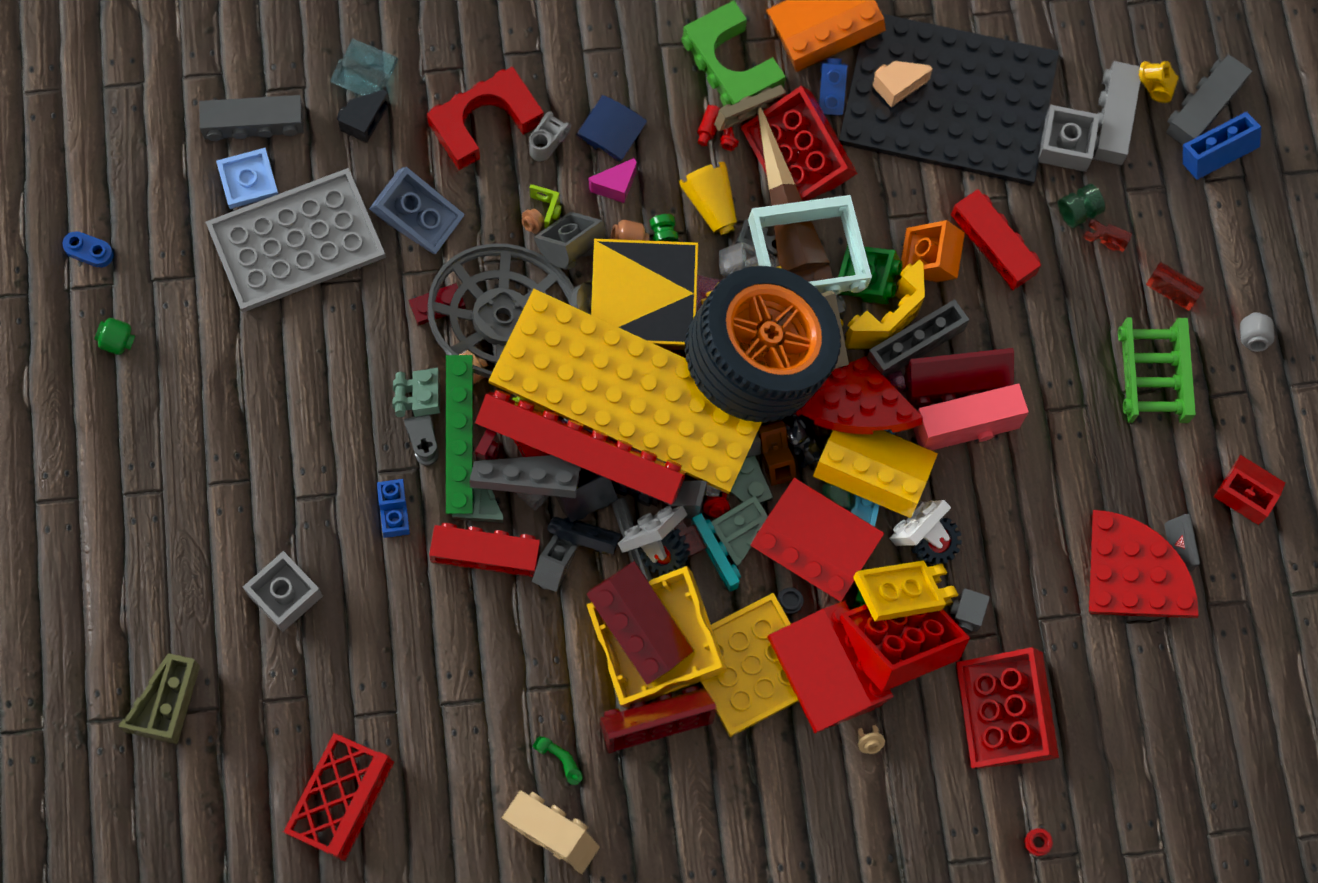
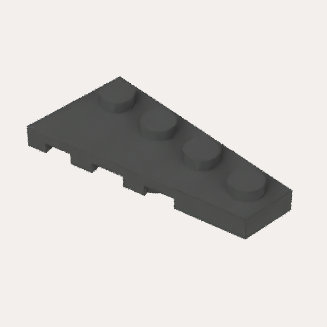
[470,455,582,498]

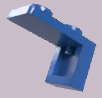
[819,57,847,115]

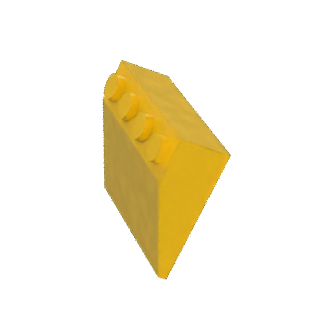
[813,430,938,518]

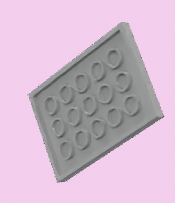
[206,168,386,313]

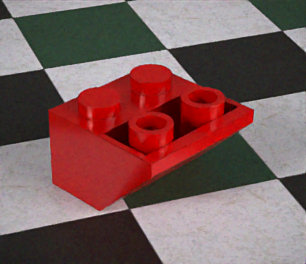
[1214,455,1285,525]

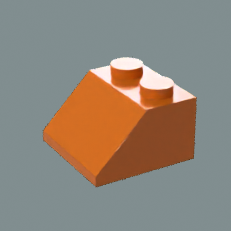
[901,220,965,282]

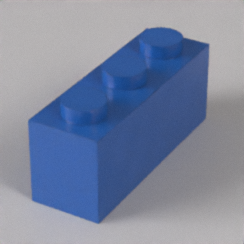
[1183,112,1261,179]

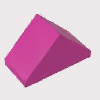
[589,158,637,203]

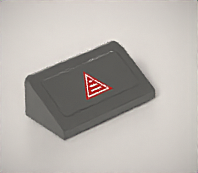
[1165,514,1200,571]

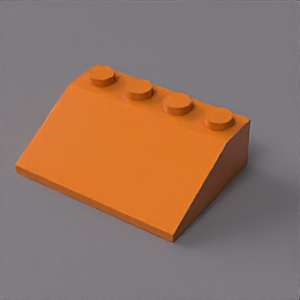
[766,0,886,72]

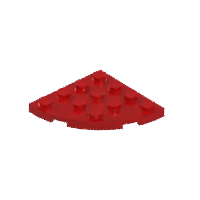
[795,357,923,435]
[1089,510,1198,618]

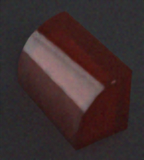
[1146,261,1204,311]

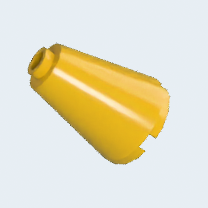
[679,162,737,235]

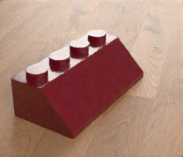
[904,348,1014,407]
[587,561,694,685]

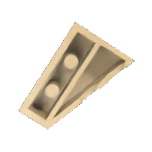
[502,790,600,875]

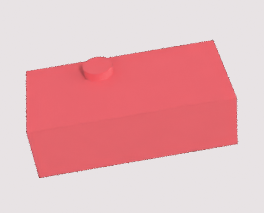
[913,383,1029,451]

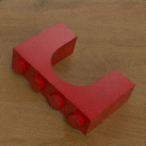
[427,66,544,170]

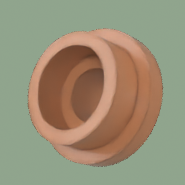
[522,209,544,234]

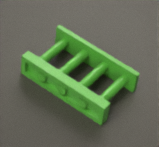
[1118,317,1196,423]

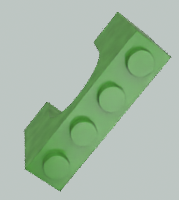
[681,0,786,106]

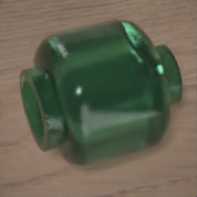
[822,483,856,510]

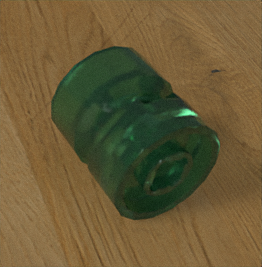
[1058,183,1106,228]

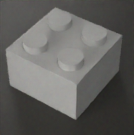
[1038,105,1100,172]
[243,551,323,632]

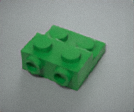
[838,245,903,305]

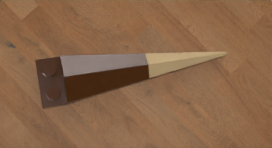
[758,107,833,282]

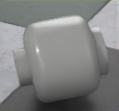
[1240,312,1275,352]

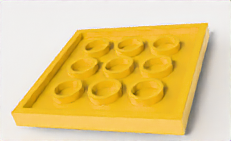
[700,593,798,737]

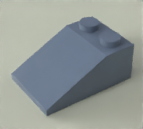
[369,167,465,254]

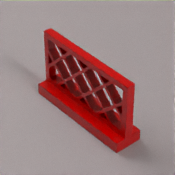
[283,733,395,862]

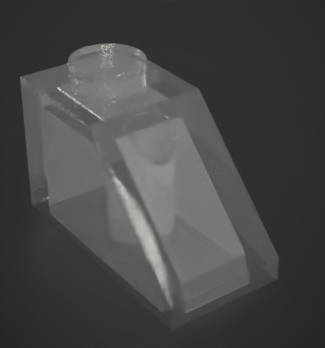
[719,242,776,277]

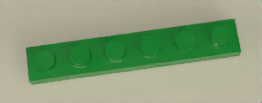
[446,355,473,514]

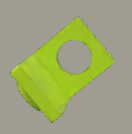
[530,184,562,229]

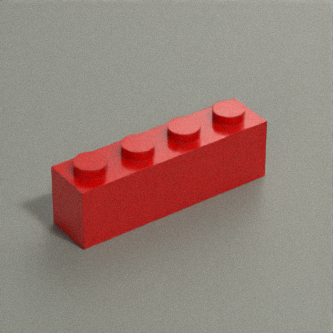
[951,189,1041,291]
[429,523,541,577]

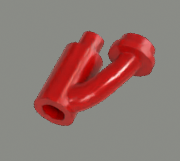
[697,105,739,151]

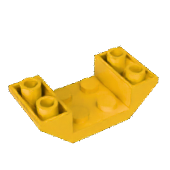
[845,259,925,349]

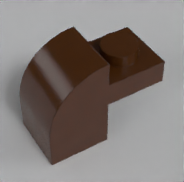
[758,421,797,486]

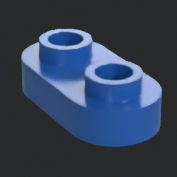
[63,231,114,268]

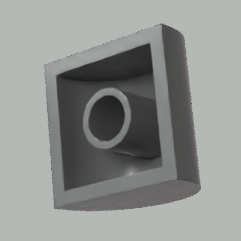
[534,211,606,270]

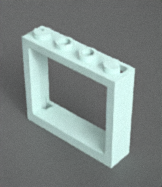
[748,195,872,295]

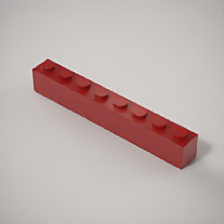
[475,390,687,504]

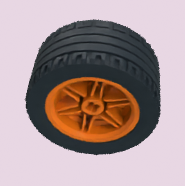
[685,266,841,423]

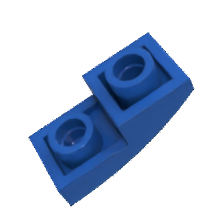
[377,479,410,538]

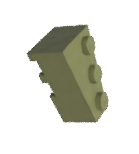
[118,653,200,744]

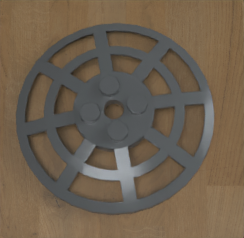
[427,243,574,378]

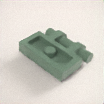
[392,368,440,417]

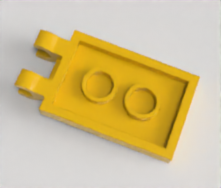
[853,560,958,622]

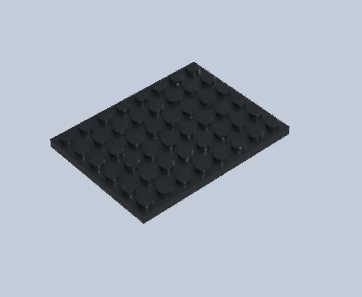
[839,14,1059,186]

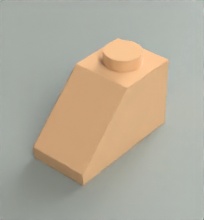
[872,61,933,107]

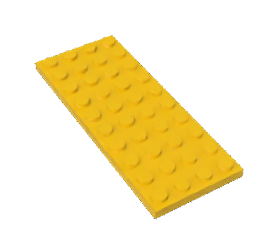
[488,288,762,494]

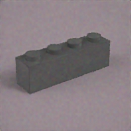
[1166,54,1252,145]
[199,95,304,141]
[866,299,969,378]

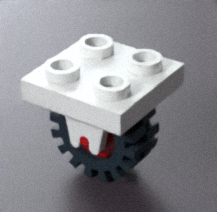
[889,500,962,564]

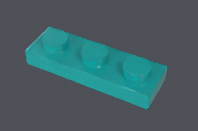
[691,513,741,593]

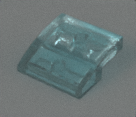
[330,38,398,96]

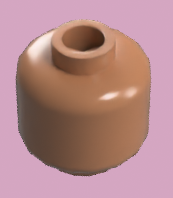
[610,220,649,241]

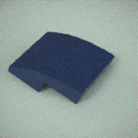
[576,95,647,162]

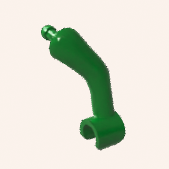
[533,736,582,785]

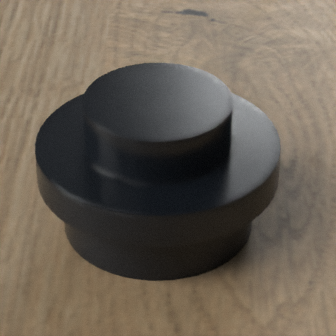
[777,588,804,614]

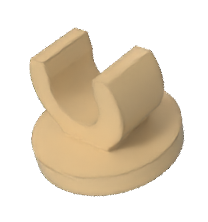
[858,725,885,754]

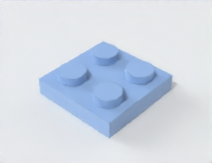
[216,148,278,209]

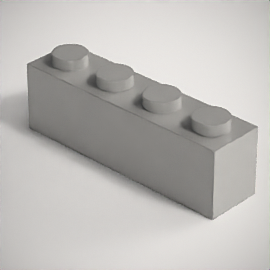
[1093,61,1140,165]

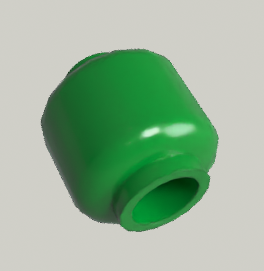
[94,318,135,355]

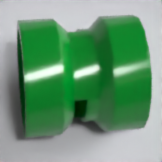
[650,214,679,242]

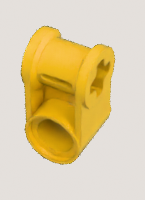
[1139,61,1179,103]

